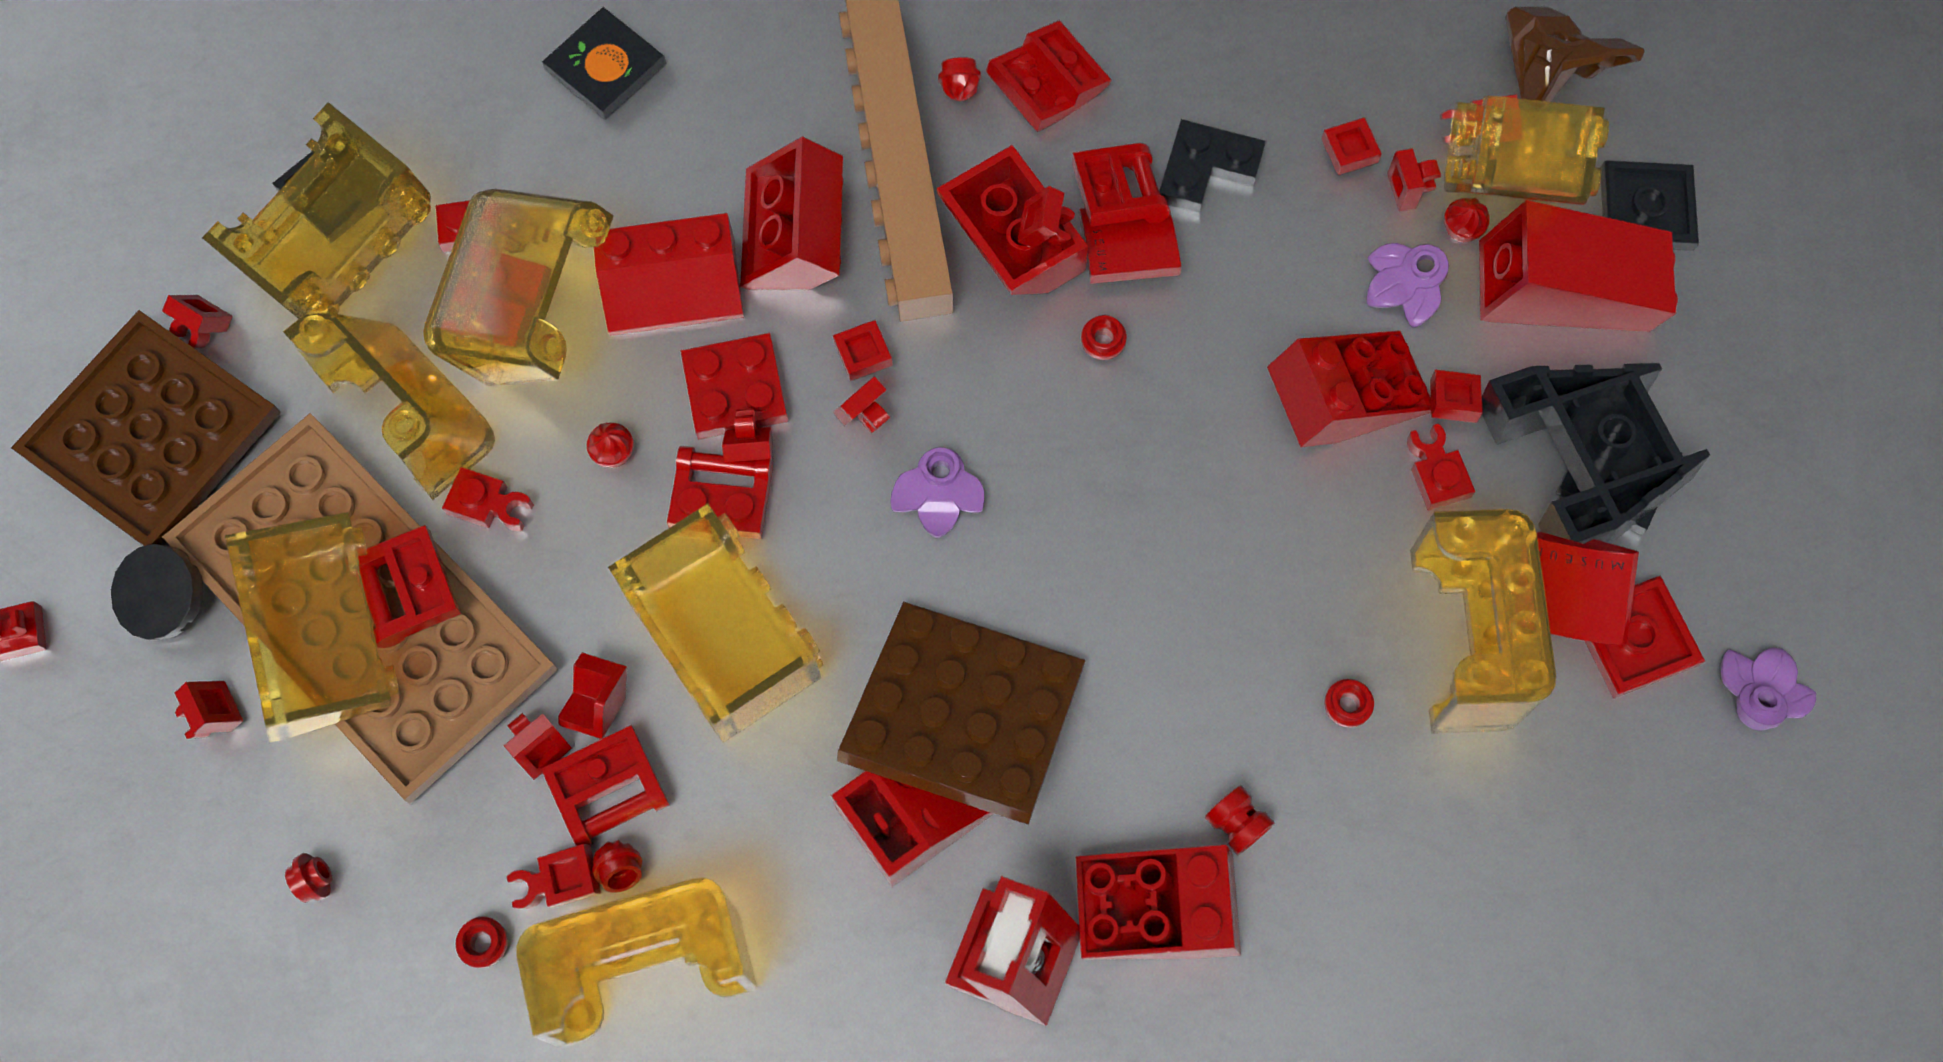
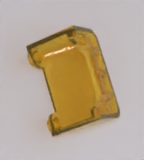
[423,189,614,386]
[283,311,495,500]
[225,512,399,743]

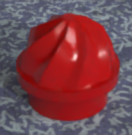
[938,57,981,102]
[1444,198,1490,242]
[586,422,634,468]
[592,840,643,893]

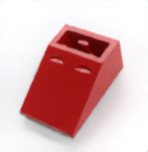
[1267,330,1431,448]
[831,771,994,887]
[1076,845,1241,959]

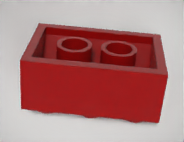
[740,136,843,290]
[936,145,1088,295]
[592,213,744,336]

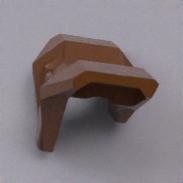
[1505,7,1645,108]

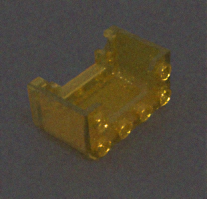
[1444,95,1609,205]
[202,102,431,328]
[608,504,824,743]
[1410,509,1556,734]
[516,878,758,1048]

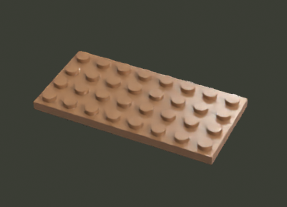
[162,413,558,804]

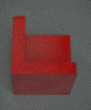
[558,652,627,739]

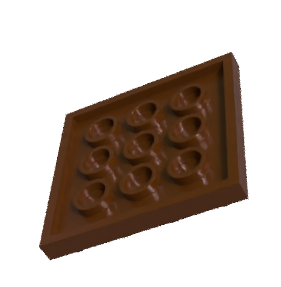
[11,310,281,546]
[837,601,1085,825]

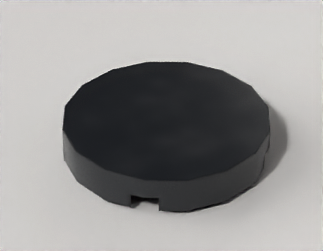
[111,544,203,640]

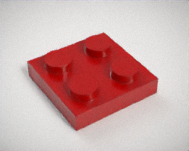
[680,333,788,440]

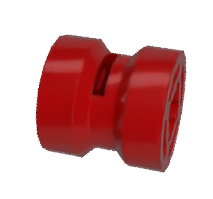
[1204,785,1275,856]

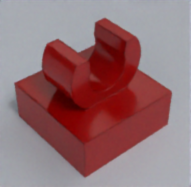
[1387,148,1441,212]
[1017,186,1075,249]
[162,295,233,349]
[833,376,890,433]
[722,408,773,462]
[0,601,47,662]
[174,681,243,739]
[504,713,572,780]

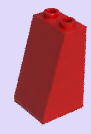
[1479,200,1678,332]

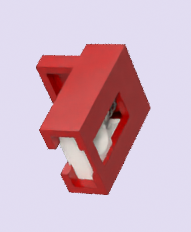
[945,876,1080,1026]

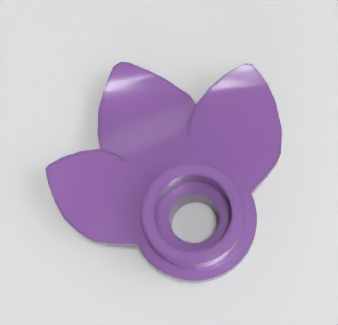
[1367,243,1449,328]
[890,447,984,538]
[1721,647,1816,731]

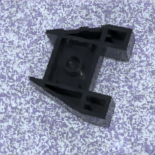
[1482,363,1710,544]

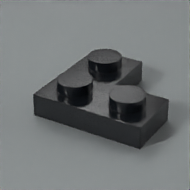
[1159,119,1266,213]

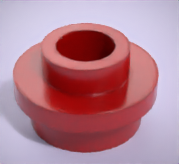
[1081,315,1127,360]
[1324,679,1374,728]
[285,853,333,903]
[456,917,508,969]

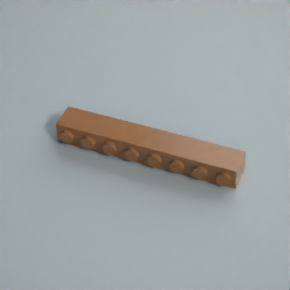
[839,0,953,322]

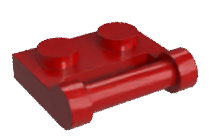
[1072,143,1170,227]
[667,446,773,539]
[347,525,461,648]
[541,725,670,846]

